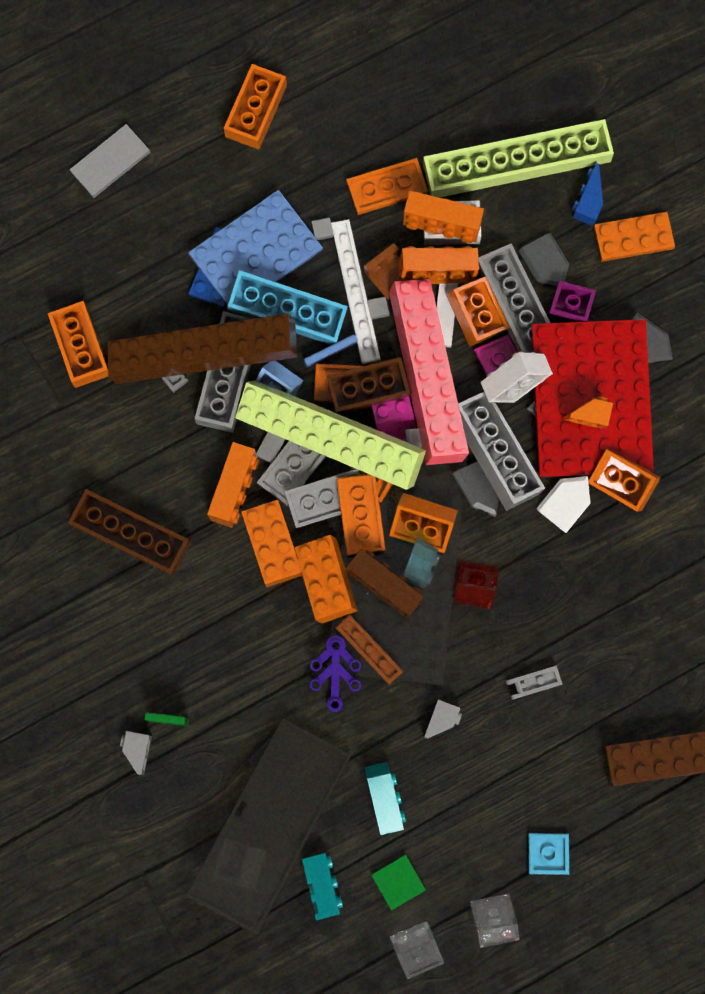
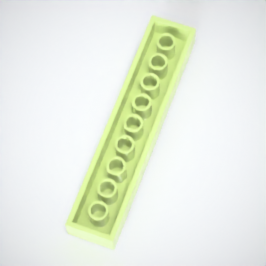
[423,119,614,198]
[235,380,426,490]

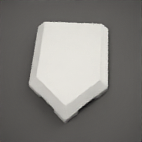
[537,476,591,533]

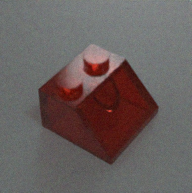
[454,561,499,609]

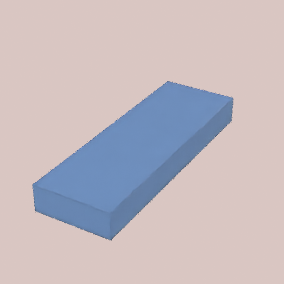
[304,334,358,368]

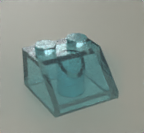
[403,539,440,588]

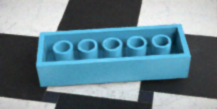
[226,270,348,345]

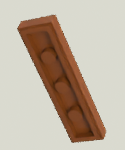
[336,615,403,685]

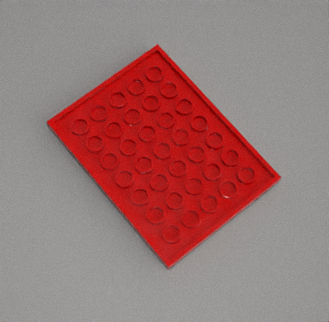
[531,319,654,477]

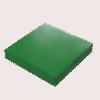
[145,712,189,727]
[372,855,426,911]

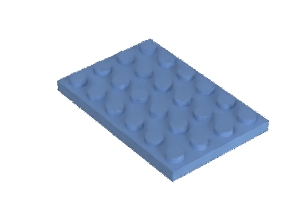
[188,190,323,313]

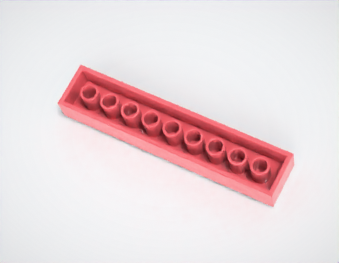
[389,279,469,465]

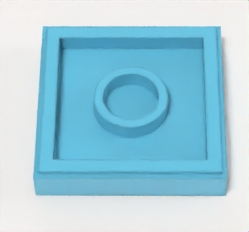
[528,833,569,875]

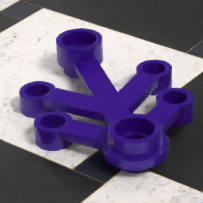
[310,636,361,712]

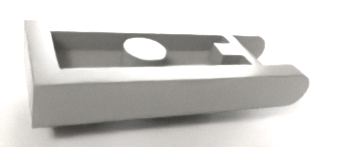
[506,666,562,700]

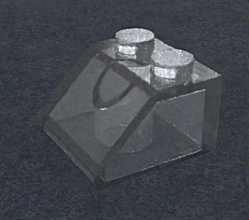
[470,894,520,948]
[390,921,444,979]

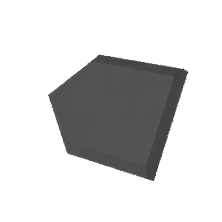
[518,233,569,287]
[632,312,673,363]
[452,462,499,517]

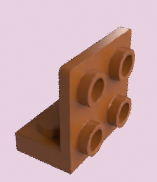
[364,243,400,300]

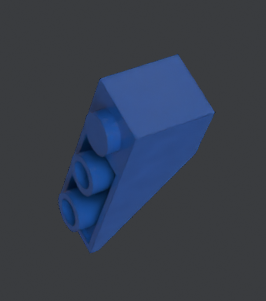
[572,163,603,226]

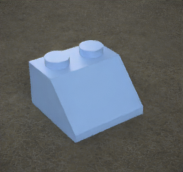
[256,361,303,396]

